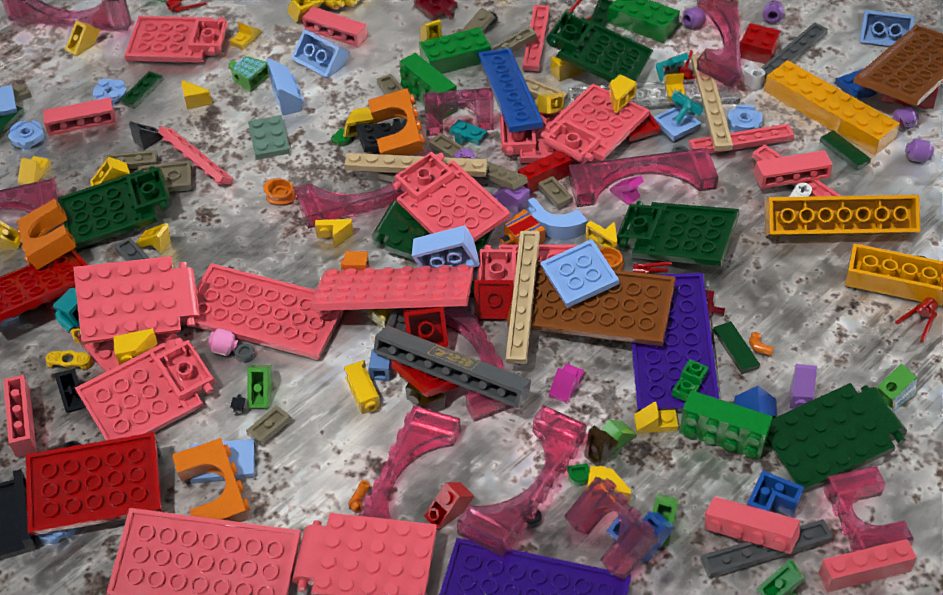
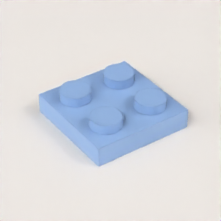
[654,105,702,141]

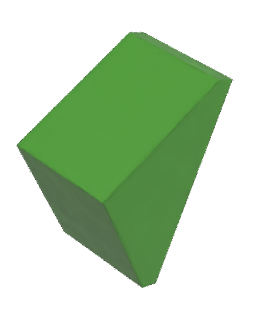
[601,420,637,454]

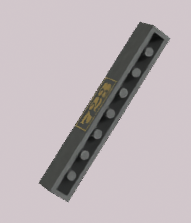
[373,326,531,408]

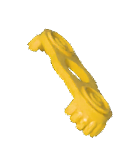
[46,350,93,371]

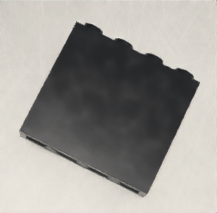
[0,469,37,561]

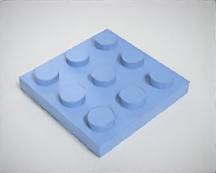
[540,239,619,308]

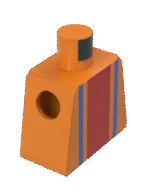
[499,209,546,245]

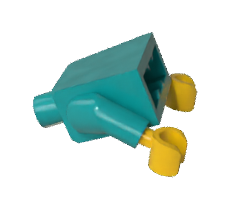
[53,288,81,344]

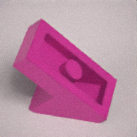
[609,175,644,205]
[549,363,584,404]

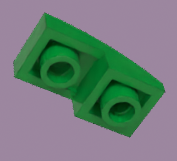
[671,359,708,402]

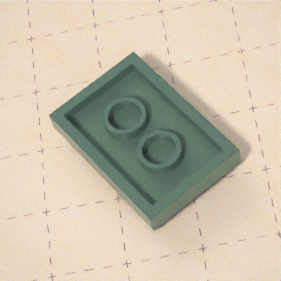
[248,115,290,160]

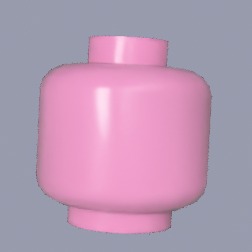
[207,328,238,356]

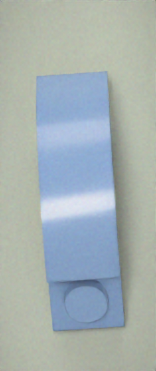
[526,197,588,240]

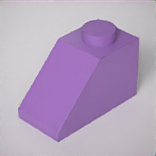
[493,186,530,214]
[790,364,817,408]

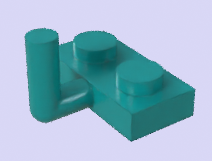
[655,52,689,83]
[671,89,704,123]
[449,119,487,146]

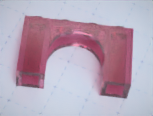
[423,87,494,136]
[824,466,914,552]
[564,476,659,579]

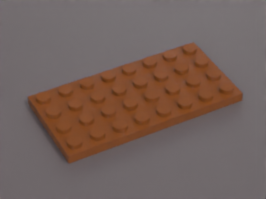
[853,24,943,106]
[506,261,676,346]

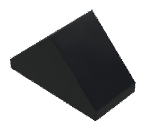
[129,121,163,150]
[54,368,85,412]

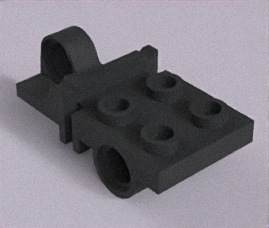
[356,118,407,154]

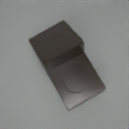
[405,382,446,418]
[584,425,618,466]

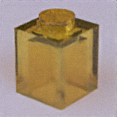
[367,308,393,329]

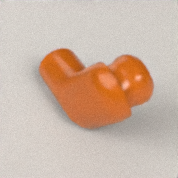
[749,332,774,357]
[348,480,370,513]

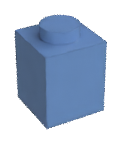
[369,349,392,381]

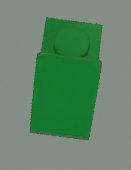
[757,560,806,595]

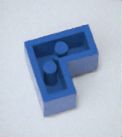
[747,470,804,518]
[607,511,675,562]

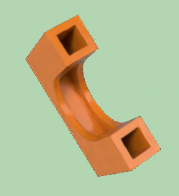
[368,88,426,156]
[17,198,76,270]
[172,438,250,522]

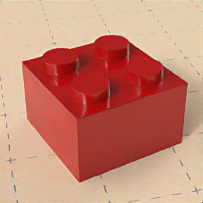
[738,23,781,64]
[403,307,449,347]

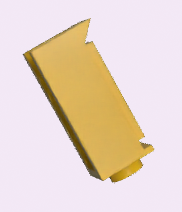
[344,360,381,414]

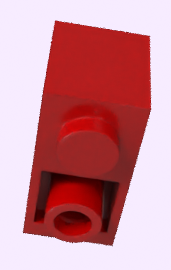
[424,482,474,530]

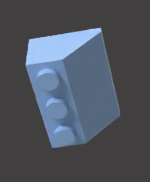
[859,10,915,46]
[291,29,350,78]
[267,58,303,116]
[412,225,480,268]

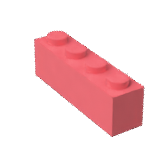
[302,7,368,47]
[43,97,116,136]
[754,150,833,189]
[3,375,37,457]
[705,496,800,554]
[818,539,917,593]

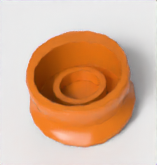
[263,178,296,205]
[599,247,624,270]

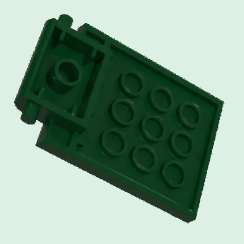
[546,11,654,82]
[58,166,172,250]
[372,200,495,268]
[617,201,739,266]
[767,383,907,494]

